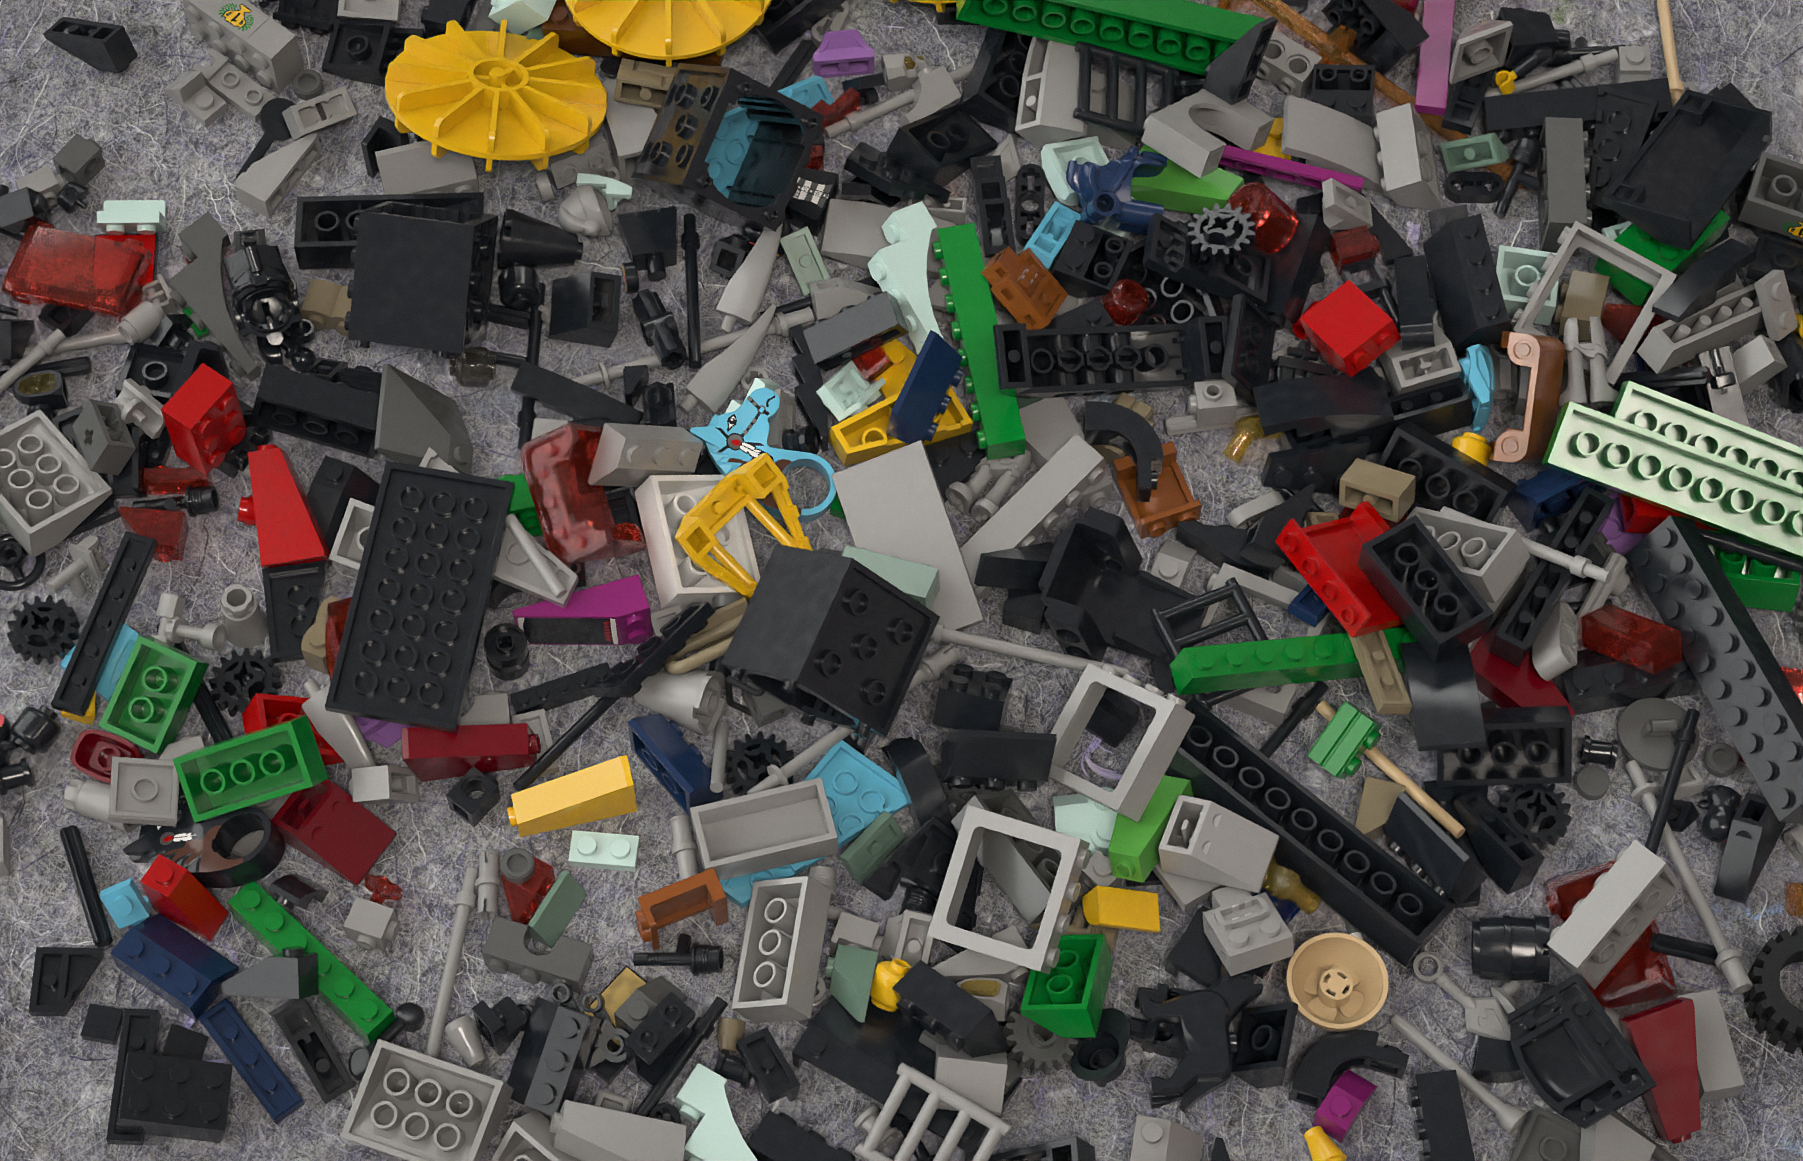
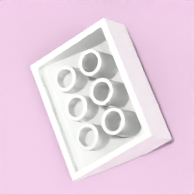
[635,475,760,610]

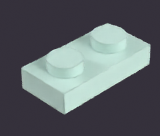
[568,830,640,872]

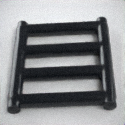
[1073,41,1179,138]
[1150,577,1269,711]

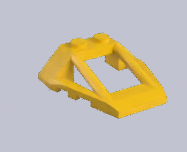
[675,453,813,601]

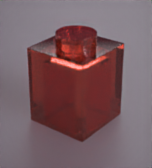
[1329,225,1379,276]

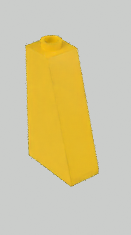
[507,755,637,837]

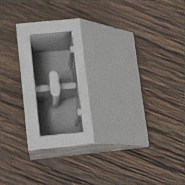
[1379,323,1462,396]

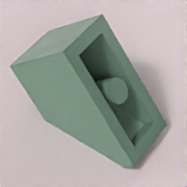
[825,944,878,1022]

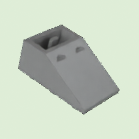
[1158,794,1279,893]

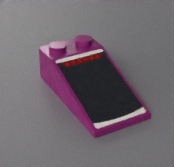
[512,574,653,645]

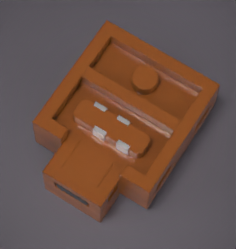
[981,246,1068,330]

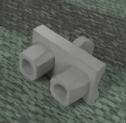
[113,378,166,439]

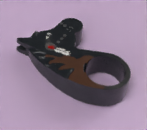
[123,781,285,888]

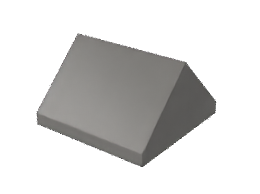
[934,1044,1008,1116]

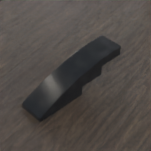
[969,155,1016,257]
[1652,238,1757,323]
[789,324,828,452]
[510,360,644,424]

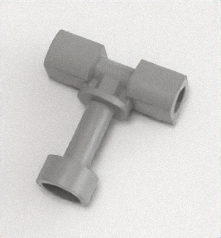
[151,593,226,651]

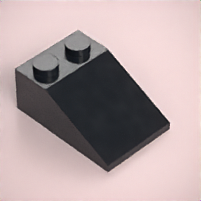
[886,104,998,187]

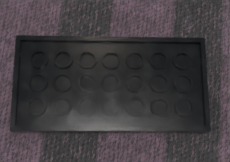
[325,461,515,734]

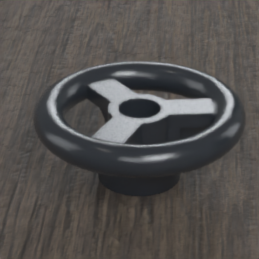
[0,533,46,591]

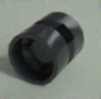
[484,623,530,681]

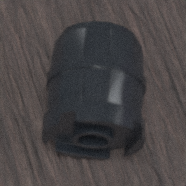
[1471,914,1550,983]

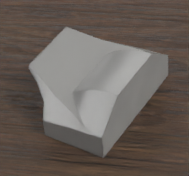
[880,908,936,970]

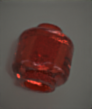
[1102,279,1148,326]

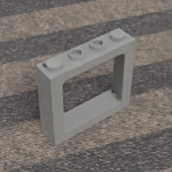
[1510,221,1677,388]
[1173,563,1331,727]
[1049,663,1195,823]
[927,805,1091,974]

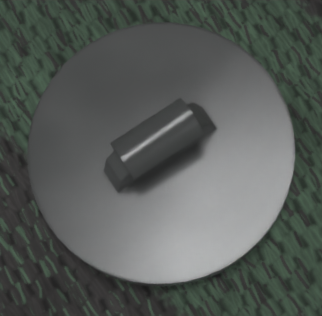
[1617,698,1699,772]

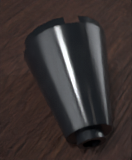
[497,208,583,271]
[1767,331,1803,414]

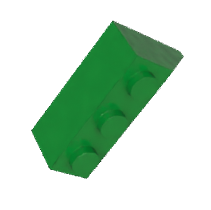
[1708,530,1800,612]
[1020,934,1114,1038]

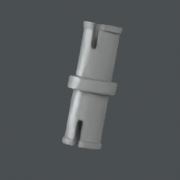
[669,815,699,880]
[475,850,502,920]

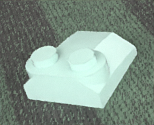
[1041,136,1109,206]
[1052,787,1117,858]

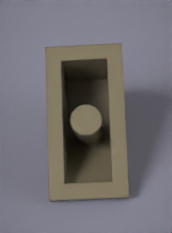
[1354,776,1406,841]

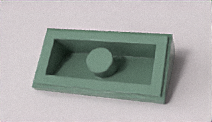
[1440,132,1510,173]
[528,871,586,948]

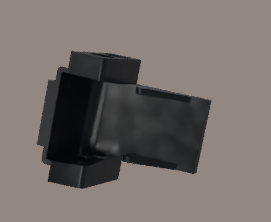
[1038,506,1209,665]

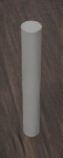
[506,514,567,598]
[710,721,729,793]

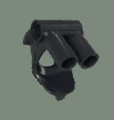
[223,245,303,346]

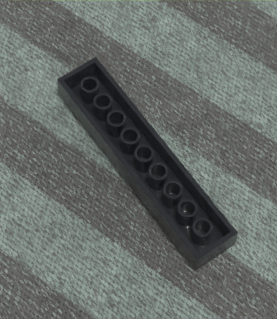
[1625,515,1803,824]
[1165,698,1455,967]

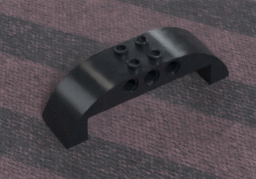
[993,315,1228,398]

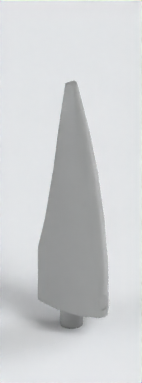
[716,223,783,334]
[679,304,776,415]
[301,679,390,808]

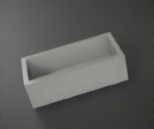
[690,777,838,881]

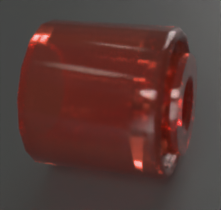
[1225,182,1298,254]

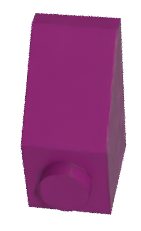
[1312,1069,1377,1144]

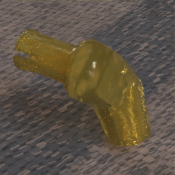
[1222,415,1282,464]
[1262,855,1321,914]

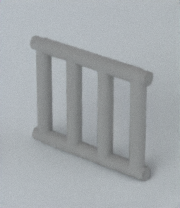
[854,1063,1012,1161]

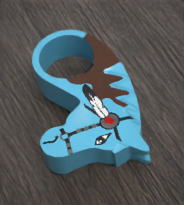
[690,388,836,522]

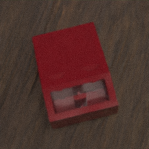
[271,779,397,887]

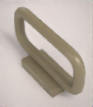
[664,597,749,675]

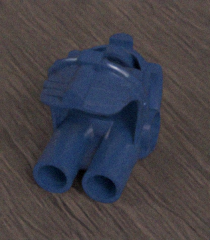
[1066,146,1168,236]

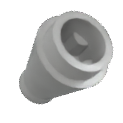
[444,1015,488,1069]

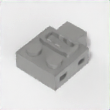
[1203,886,1294,976]

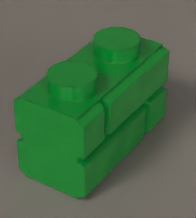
[1307,701,1382,780]

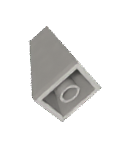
[601,79,657,188]

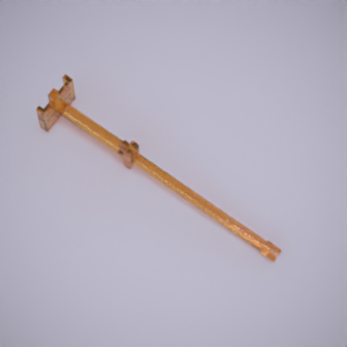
[1217,0,1523,192]

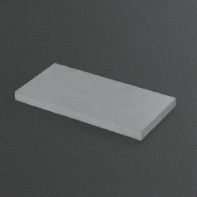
[831,440,985,643]

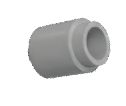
[117,300,165,345]

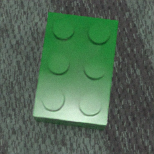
[99,635,210,754]

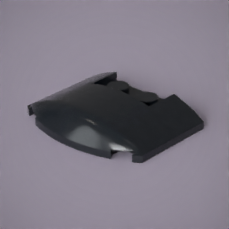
[1508,973,1657,1129]

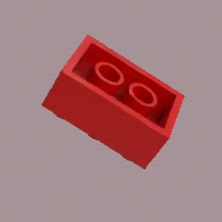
[161,363,247,475]

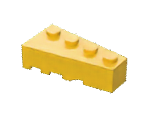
[828,387,973,466]

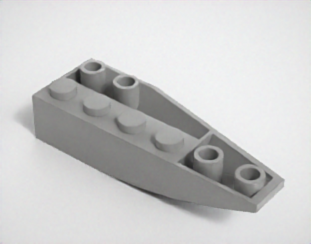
[1015,37,1093,147]

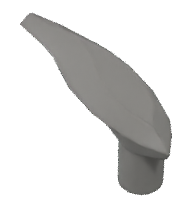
[1491,981,1521,1017]

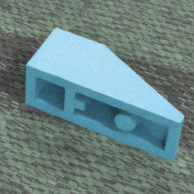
[1024,201,1080,272]

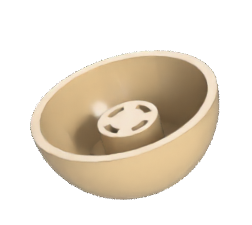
[1286,933,1389,1032]

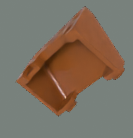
[1488,331,1565,463]

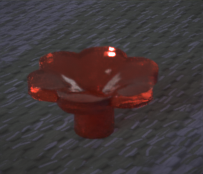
[364,874,403,905]

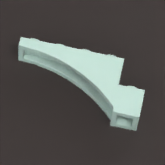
[867,201,943,355]
[676,1063,758,1161]

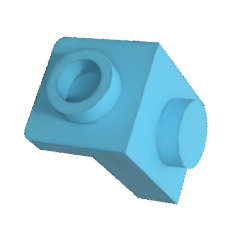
[100,878,152,929]

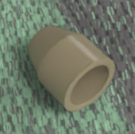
[716,1018,746,1053]

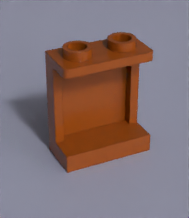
[1112,441,1202,539]
[634,868,729,951]

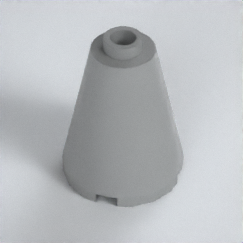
[634,670,726,736]

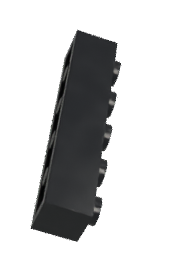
[510,662,613,715]

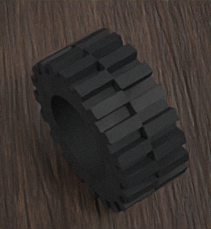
[1743,926,1803,1056]

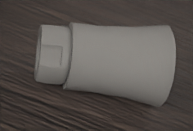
[221,584,268,648]
[64,778,137,833]

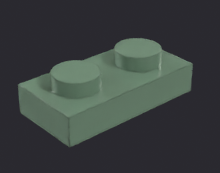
[780,226,831,296]
[839,811,906,883]

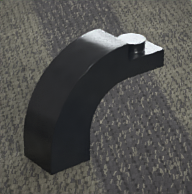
[1084,401,1164,502]
[881,737,956,833]
[1471,983,1555,1083]
[1289,1030,1409,1108]

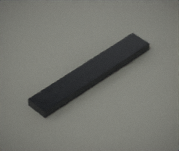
[51,531,158,717]

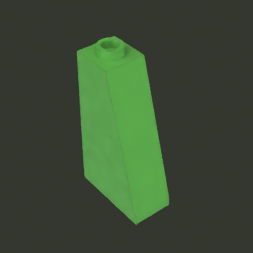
[1130,144,1247,215]
[1108,775,1193,883]

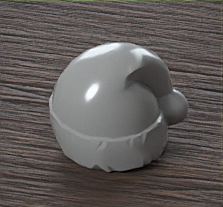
[558,184,614,237]

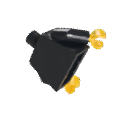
[1482,7,1570,95]

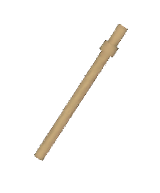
[1657,0,1685,108]
[1316,700,1465,839]

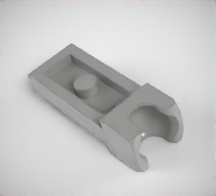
[192,49,275,123]

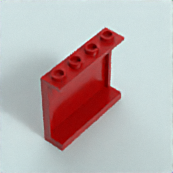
[1275,501,1404,638]

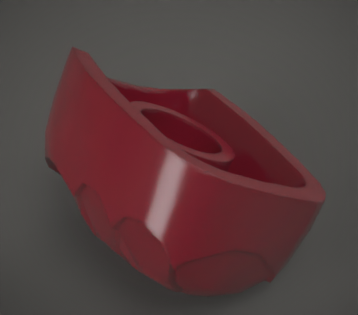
[70,729,145,784]

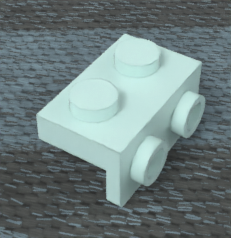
[97,200,167,235]
[816,360,886,422]

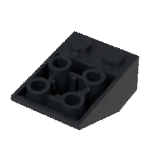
[1322,0,1430,81]

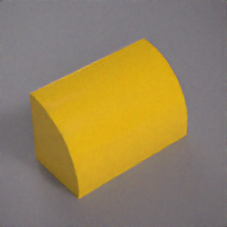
[1082,885,1160,933]

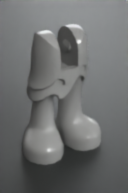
[1558,316,1618,408]
[945,449,1032,525]

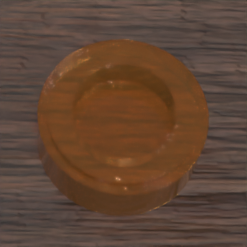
[1785,882,1803,917]

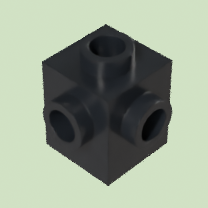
[709,234,754,280]

